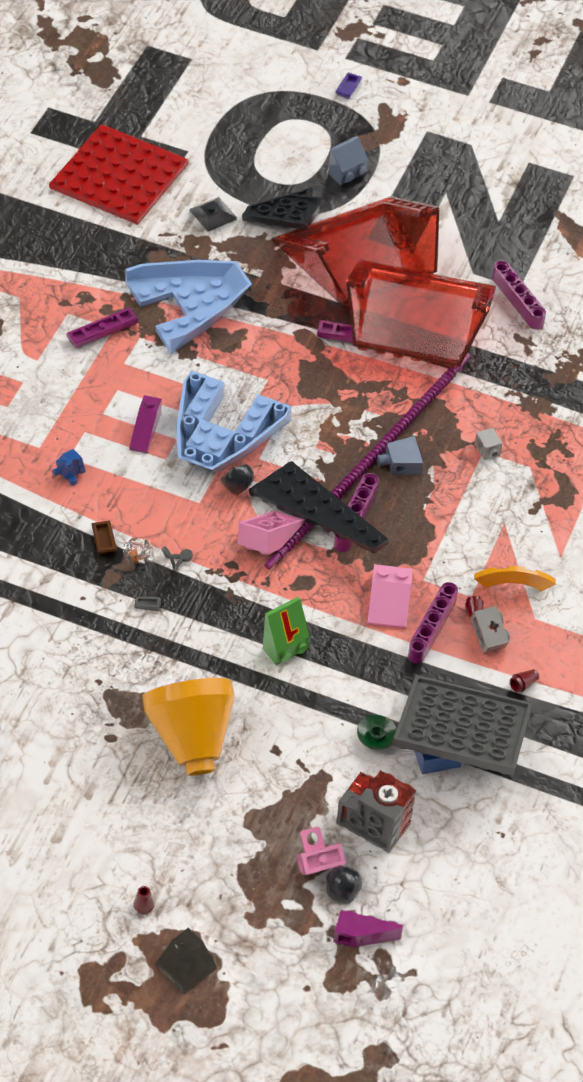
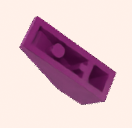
[129,395,162,454]

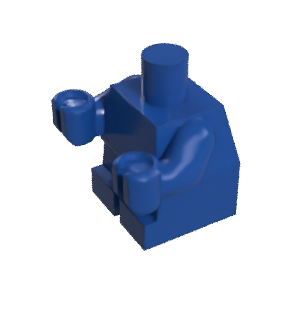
[52,449,86,486]

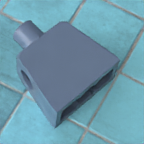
[377,436,423,475]

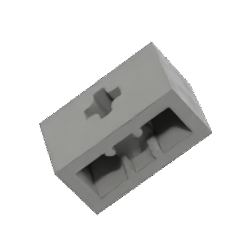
[470,606,510,654]

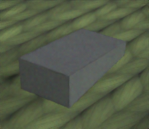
[134,596,161,612]

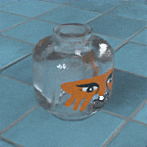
[123,538,153,564]

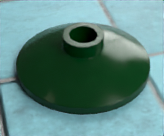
[357,715,397,750]

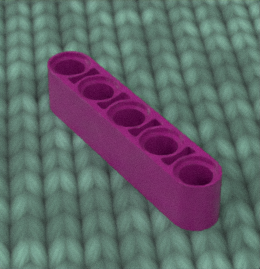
[492,261,546,330]
[334,473,379,552]
[408,582,458,664]

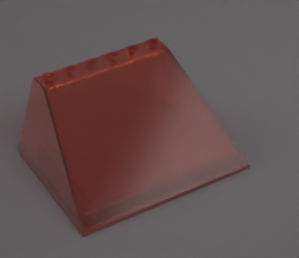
[272,196,440,306]
[346,260,496,368]

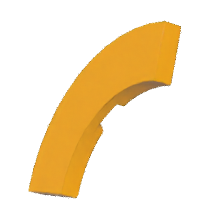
[474,566,556,592]

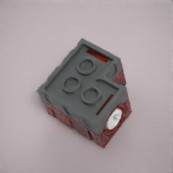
[336,770,416,853]

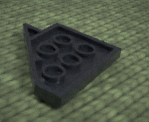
[242,188,324,230]

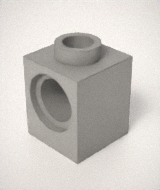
[474,428,503,460]

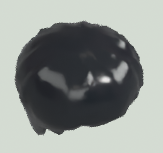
[221,464,254,494]
[326,865,362,903]

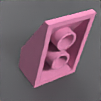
[238,510,305,555]
[367,564,413,629]

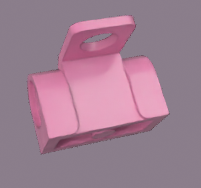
[297,827,346,875]

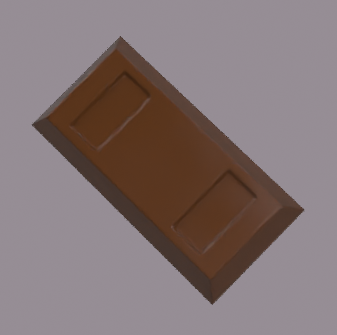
[91,520,117,554]

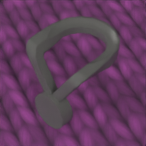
[161,546,193,572]

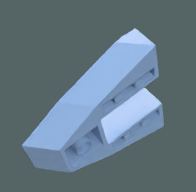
[177,370,292,471]

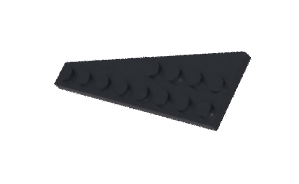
[248,461,389,554]

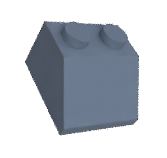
[328,136,368,185]

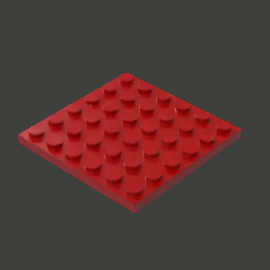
[49,124,189,225]

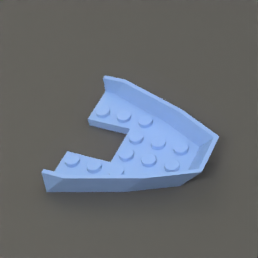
[125,260,252,354]

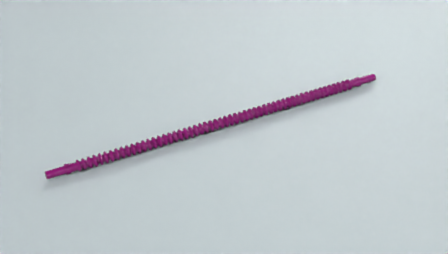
[264,353,471,570]

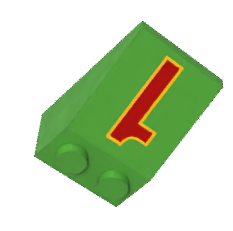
[263,597,310,665]

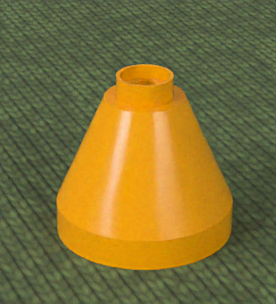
[142,678,235,776]

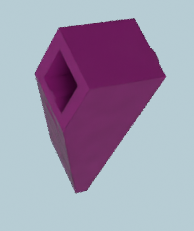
[333,910,403,947]

